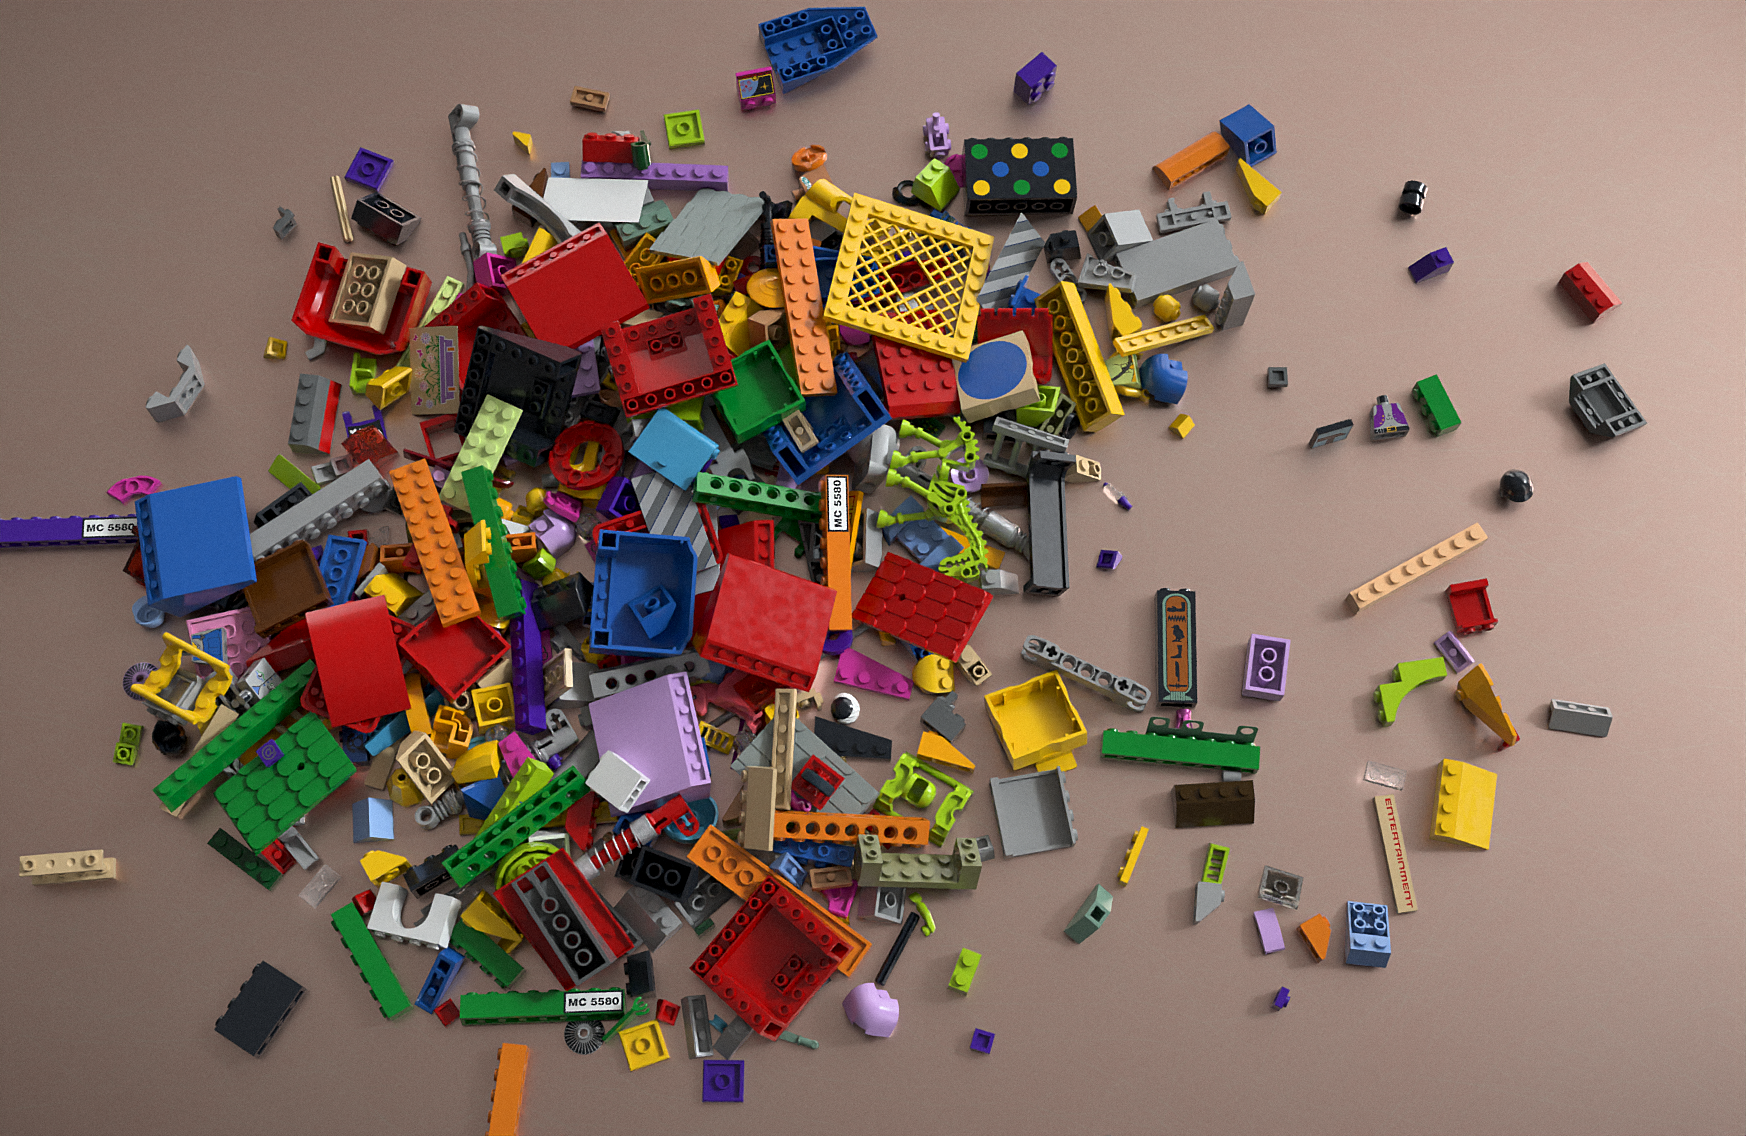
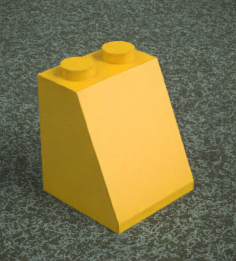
[364,573,424,618]

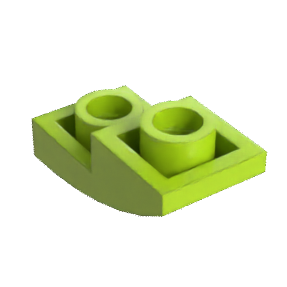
[113,722,144,765]

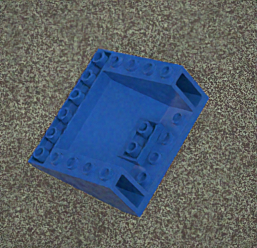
[763,351,892,485]
[134,476,257,617]

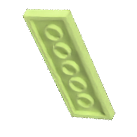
[439,394,523,514]

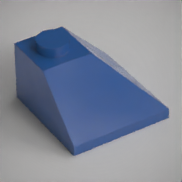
[628,583,676,639]
[461,774,505,821]

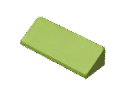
[268,454,321,495]

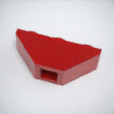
[565,791,600,853]

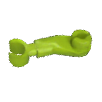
[908,892,935,936]

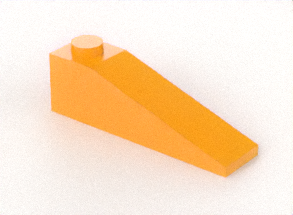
[1455,663,1517,747]

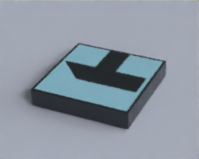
[1309,419,1354,449]

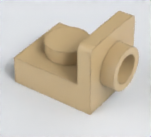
[796,688,824,711]

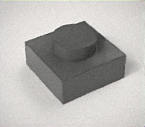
[1267,367,1288,387]

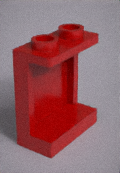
[1445,578,1499,635]

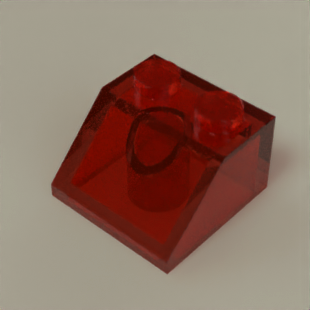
[341,425,398,470]

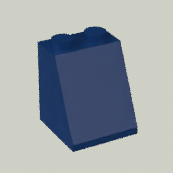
[1219,104,1277,167]

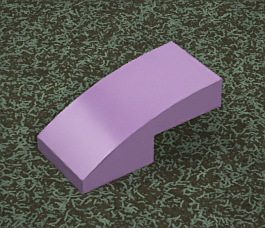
[1253,908,1285,954]

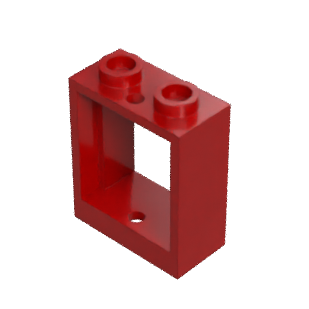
[420,413,465,462]

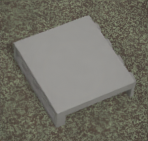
[989,766,1078,859]

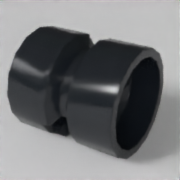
[1398,180,1428,215]

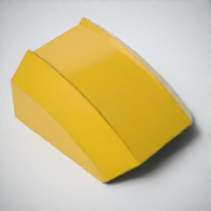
[451,740,504,784]

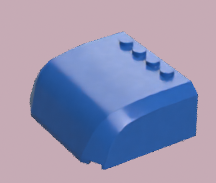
[589,529,698,658]

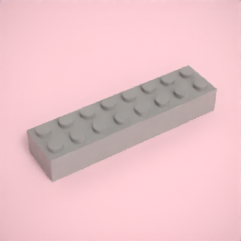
[250,459,390,563]

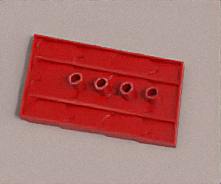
[852,552,994,663]

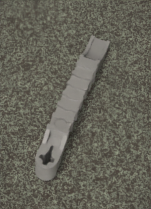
[223,759,319,870]

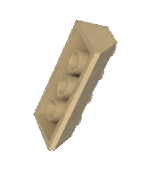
[738,766,777,851]

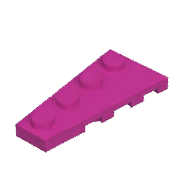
[834,647,914,701]
[498,731,552,783]

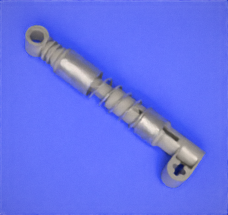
[896,446,1030,561]

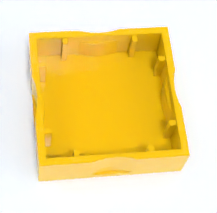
[984,670,1087,770]

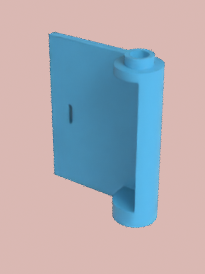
[628,408,720,491]

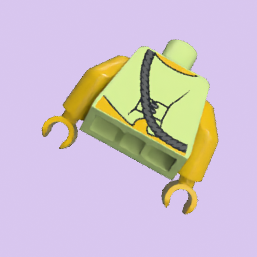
[1104,350,1150,402]

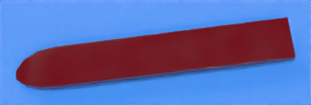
[403,448,514,489]

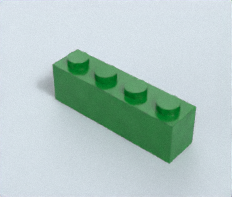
[449,918,526,989]

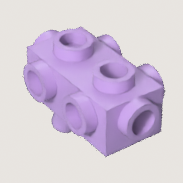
[923,112,951,160]

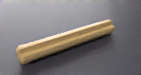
[330,176,353,243]

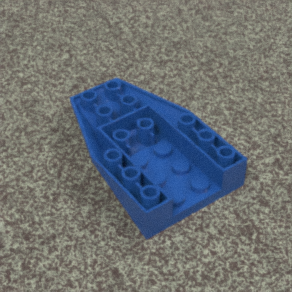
[758,7,878,94]

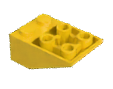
[1104,283,1142,343]

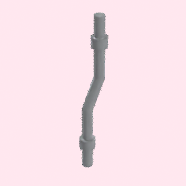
[459,232,475,291]

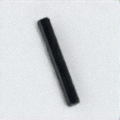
[875,912,920,986]

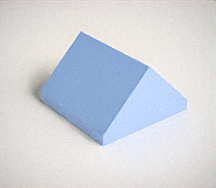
[352,798,394,843]

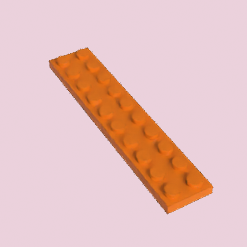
[770,218,837,397]
[389,459,481,628]
[686,824,872,977]

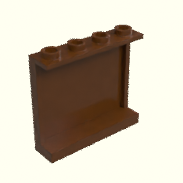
[243,539,334,639]

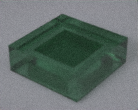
[694,918,715,939]

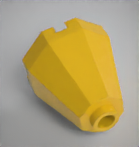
[386,767,425,808]

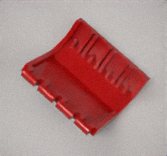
[977,308,1053,384]

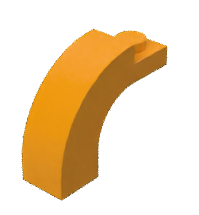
[404,673,432,735]

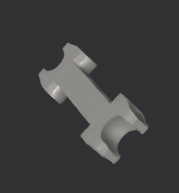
[701,394,757,482]
[1021,635,1151,712]

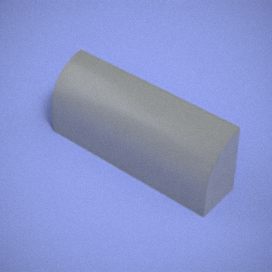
[551,729,600,781]

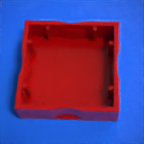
[397,608,511,704]

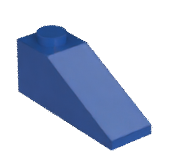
[415,946,466,1014]

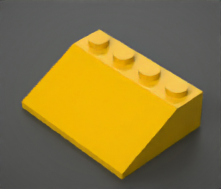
[1429,758,1497,850]

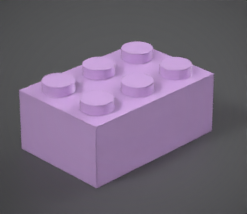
[1242,634,1290,701]

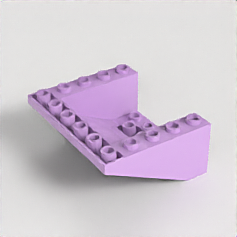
[589,671,711,817]

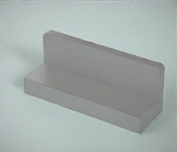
[1549,699,1613,737]

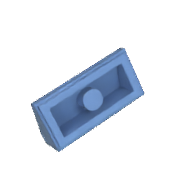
[769,852,808,890]

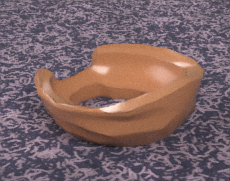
[599,389,623,407]

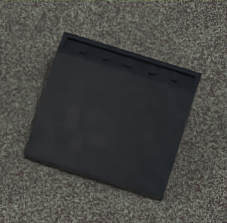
[453,326,583,468]

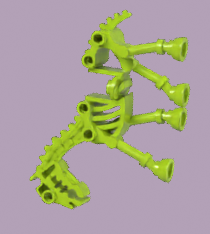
[876,417,988,584]

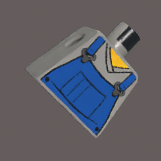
[182,627,228,665]

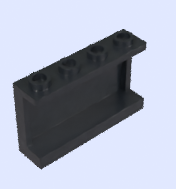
[214,961,307,1059]

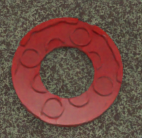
[549,421,625,491]

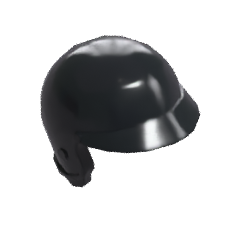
[1499,469,1534,502]

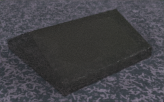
[1258,865,1304,910]

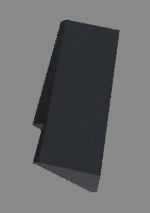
[614,844,698,904]

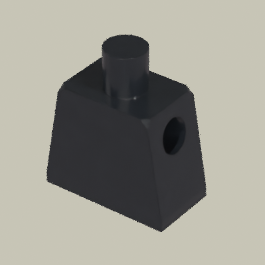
[1043,230,1081,264]

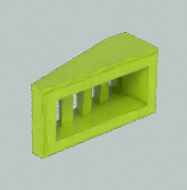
[1201,843,1230,884]

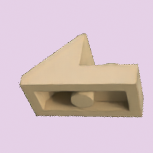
[783,410,819,453]

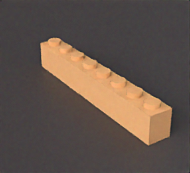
[1345,522,1488,615]

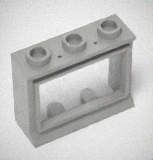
[142,668,207,726]

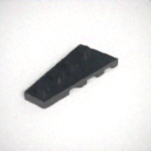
[814,716,892,761]

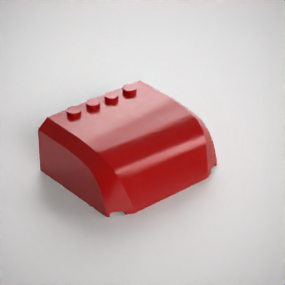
[291,242,432,355]

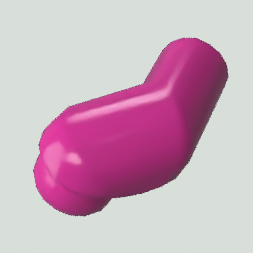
[790,789,811,812]

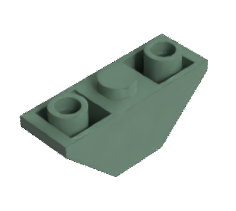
[1064,884,1113,944]

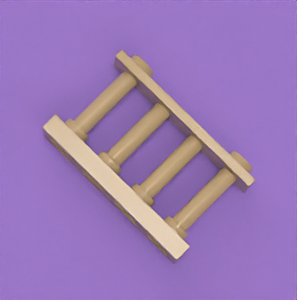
[19,850,116,886]

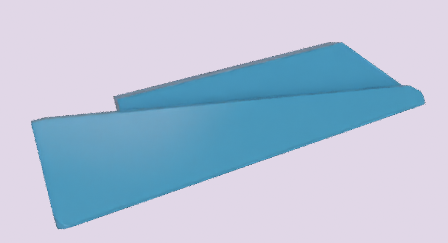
[364,682,445,757]

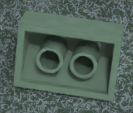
[612,200,674,251]

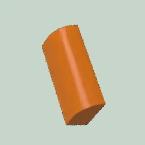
[1152,131,1230,190]

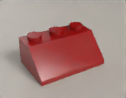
[582,132,640,163]
[1559,262,1622,323]

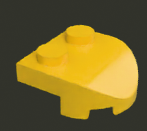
[912,654,955,694]

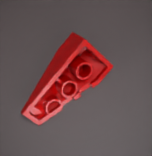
[245,618,315,672]

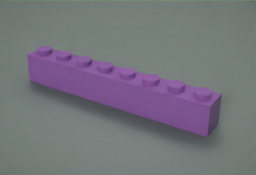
[581,160,729,192]

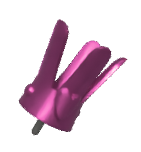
[1175,706,1193,729]

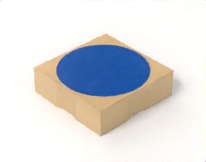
[953,330,1040,423]

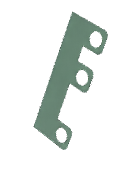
[1145,717,1258,745]

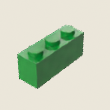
[1413,374,1462,437]

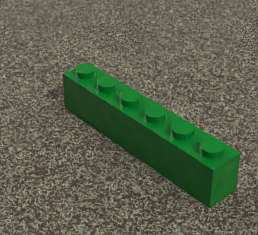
[330,902,413,1021]

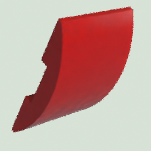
[305,595,412,728]

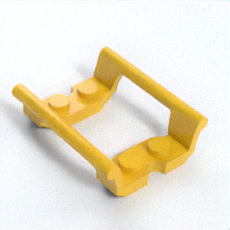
[130,632,233,725]

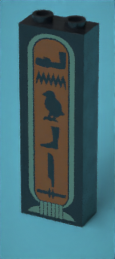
[1155,588,1198,708]

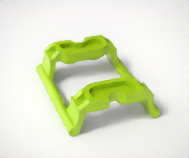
[872,751,974,847]

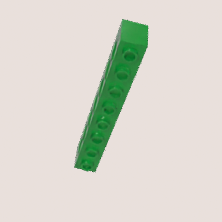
[692,472,822,523]
[442,765,591,888]

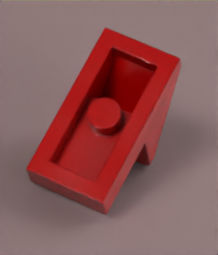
[261,839,297,874]

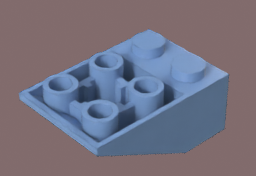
[1345,901,1391,968]

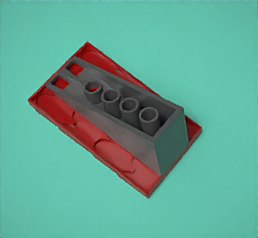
[493,847,635,991]

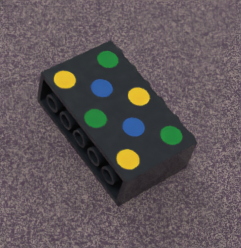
[961,137,1077,215]

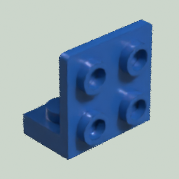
[1008,275,1041,315]

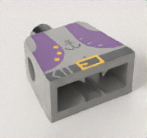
[1369,395,1410,441]

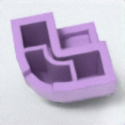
[529,508,576,559]
[842,983,899,1037]

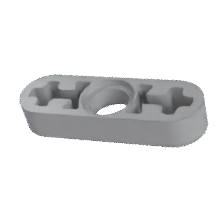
[1050,258,1087,305]

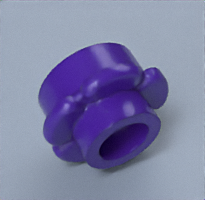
[545,754,563,771]

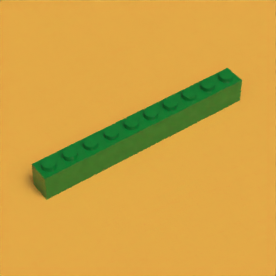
[152,659,316,813]

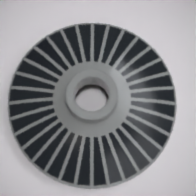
[564,1020,605,1055]

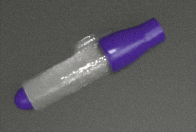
[1103,482,1133,511]

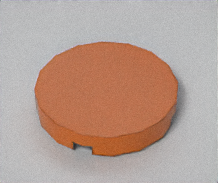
[791,144,827,172]

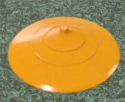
[747,268,784,308]

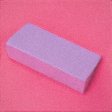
[1434,631,1475,674]

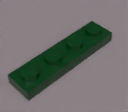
[207,828,283,891]

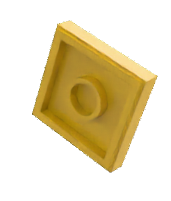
[618,1019,670,1072]

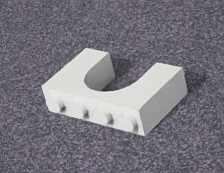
[367,882,461,950]

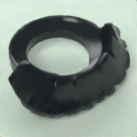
[892,180,922,206]
[1059,411,1080,439]

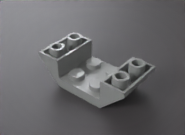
[145,345,205,423]

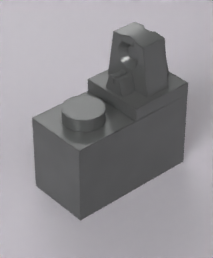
[920,691,966,744]

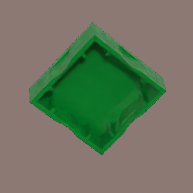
[710,340,806,444]

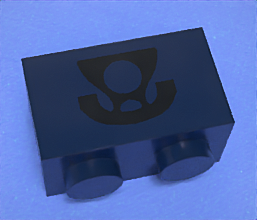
[339,725,370,767]

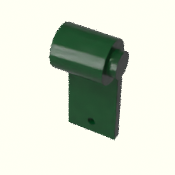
[631,130,651,170]

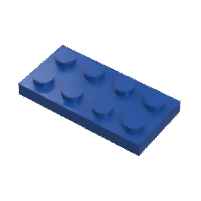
[319,535,367,608]

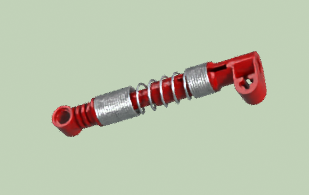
[573,794,699,882]

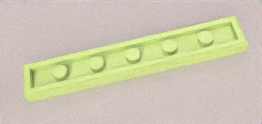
[396,276,464,368]

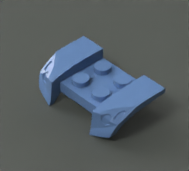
[882,495,964,572]

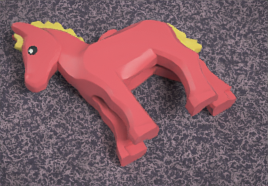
[689,668,796,734]

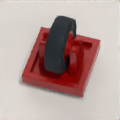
[791,754,845,811]

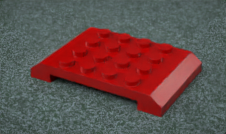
[871,309,960,421]

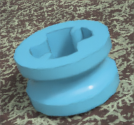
[709,1014,728,1034]

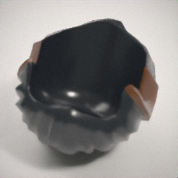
[152,720,187,756]

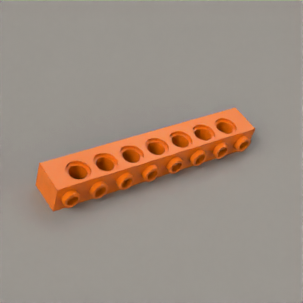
[773,810,930,848]

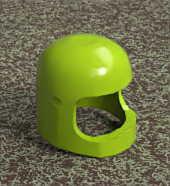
[901,773,936,808]

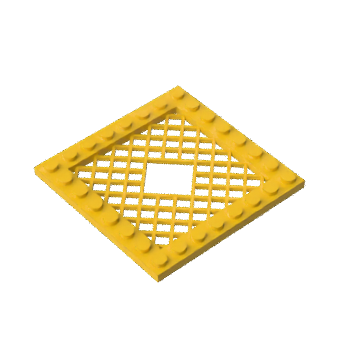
[822,193,994,363]

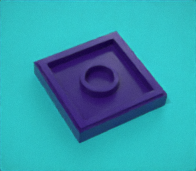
[344,147,394,192]
[702,1060,745,1103]

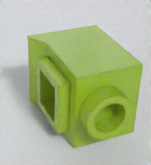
[500,232,529,258]

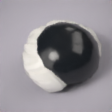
[831,693,860,724]

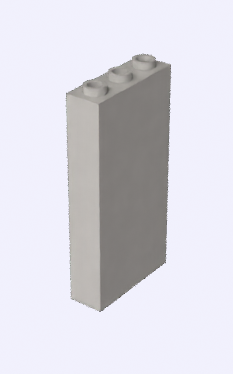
[1114,219,1239,308]

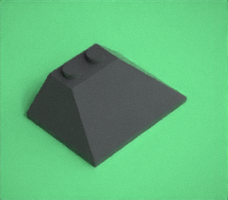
[1569,363,1647,438]

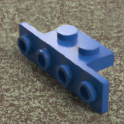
[773,838,855,869]

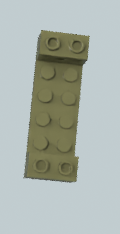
[853,834,982,889]

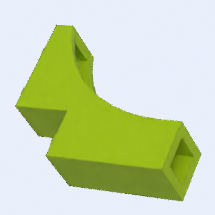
[1373,657,1447,727]

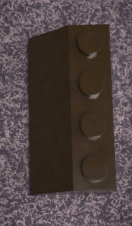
[1171,780,1255,829]

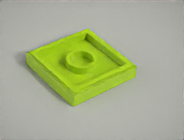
[663,109,705,149]

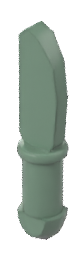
[778,1031,819,1050]

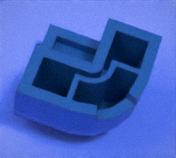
[1139,354,1188,404]

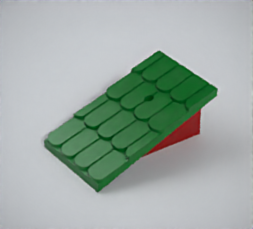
[213,712,357,856]

